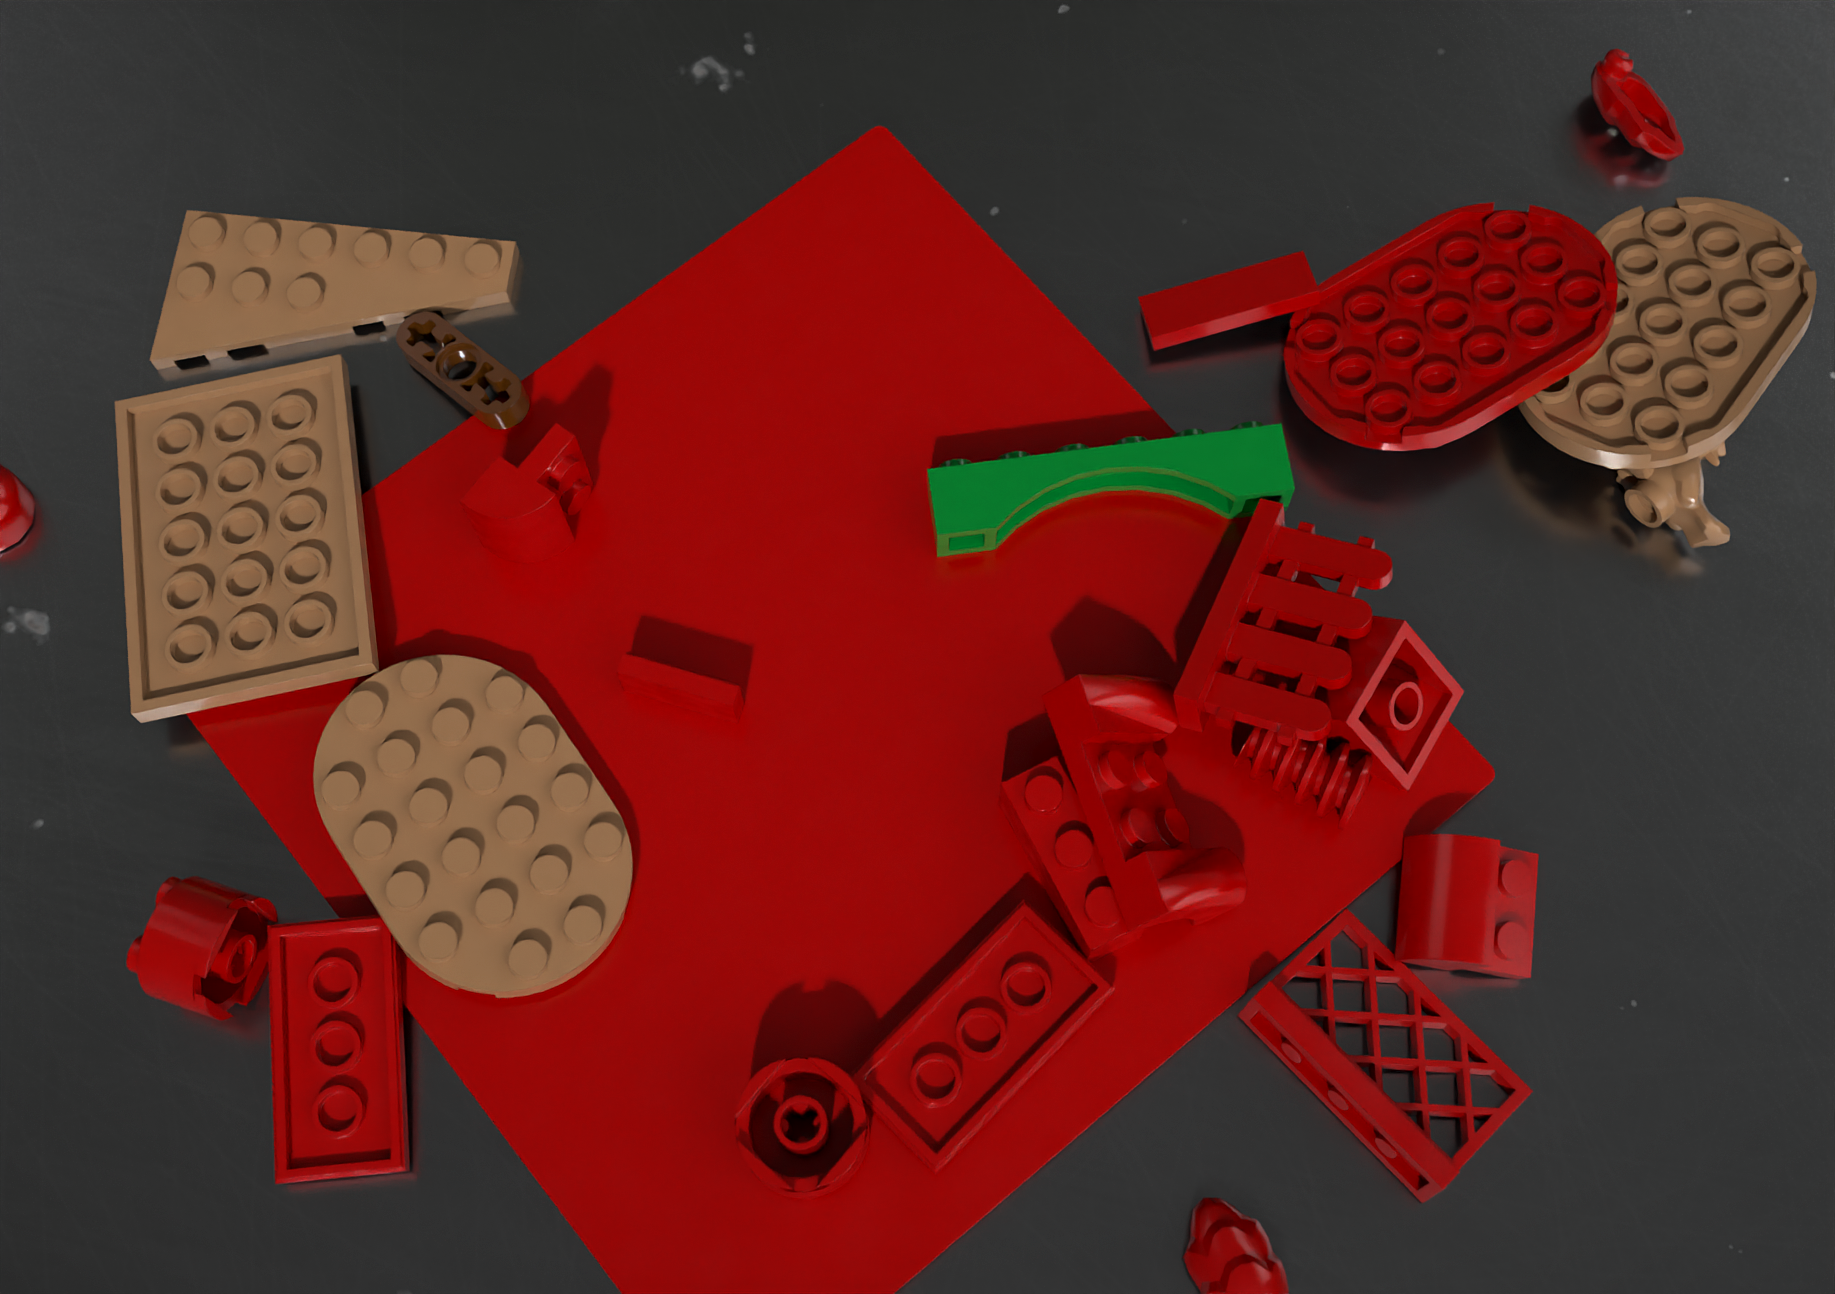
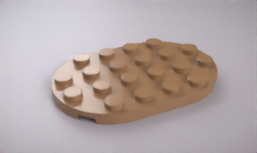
[1518,197,1816,469]
[313,655,633,998]

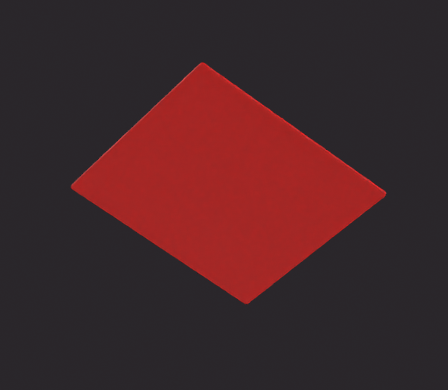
[186,126,1495,1294]

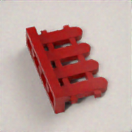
[1173,498,1393,747]

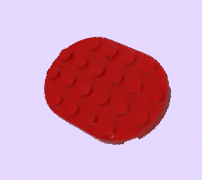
[1284,202,1618,451]

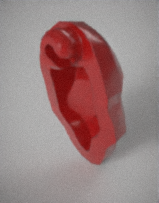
[1590,49,1684,162]
[1183,1198,1289,1294]

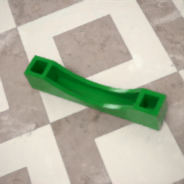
[927,421,1295,557]

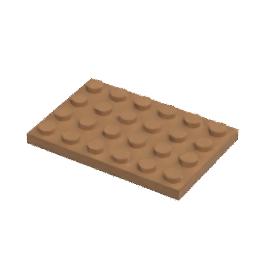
[115,354,380,723]

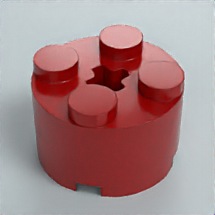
[126,876,278,1021]
[735,1057,870,1200]

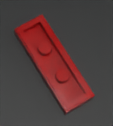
[1138,251,1321,351]

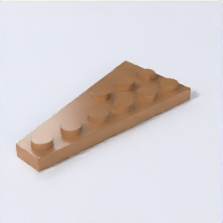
[150,210,520,370]

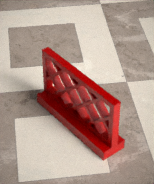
[1237,908,1533,1204]

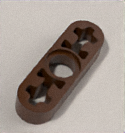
[396,312,530,429]

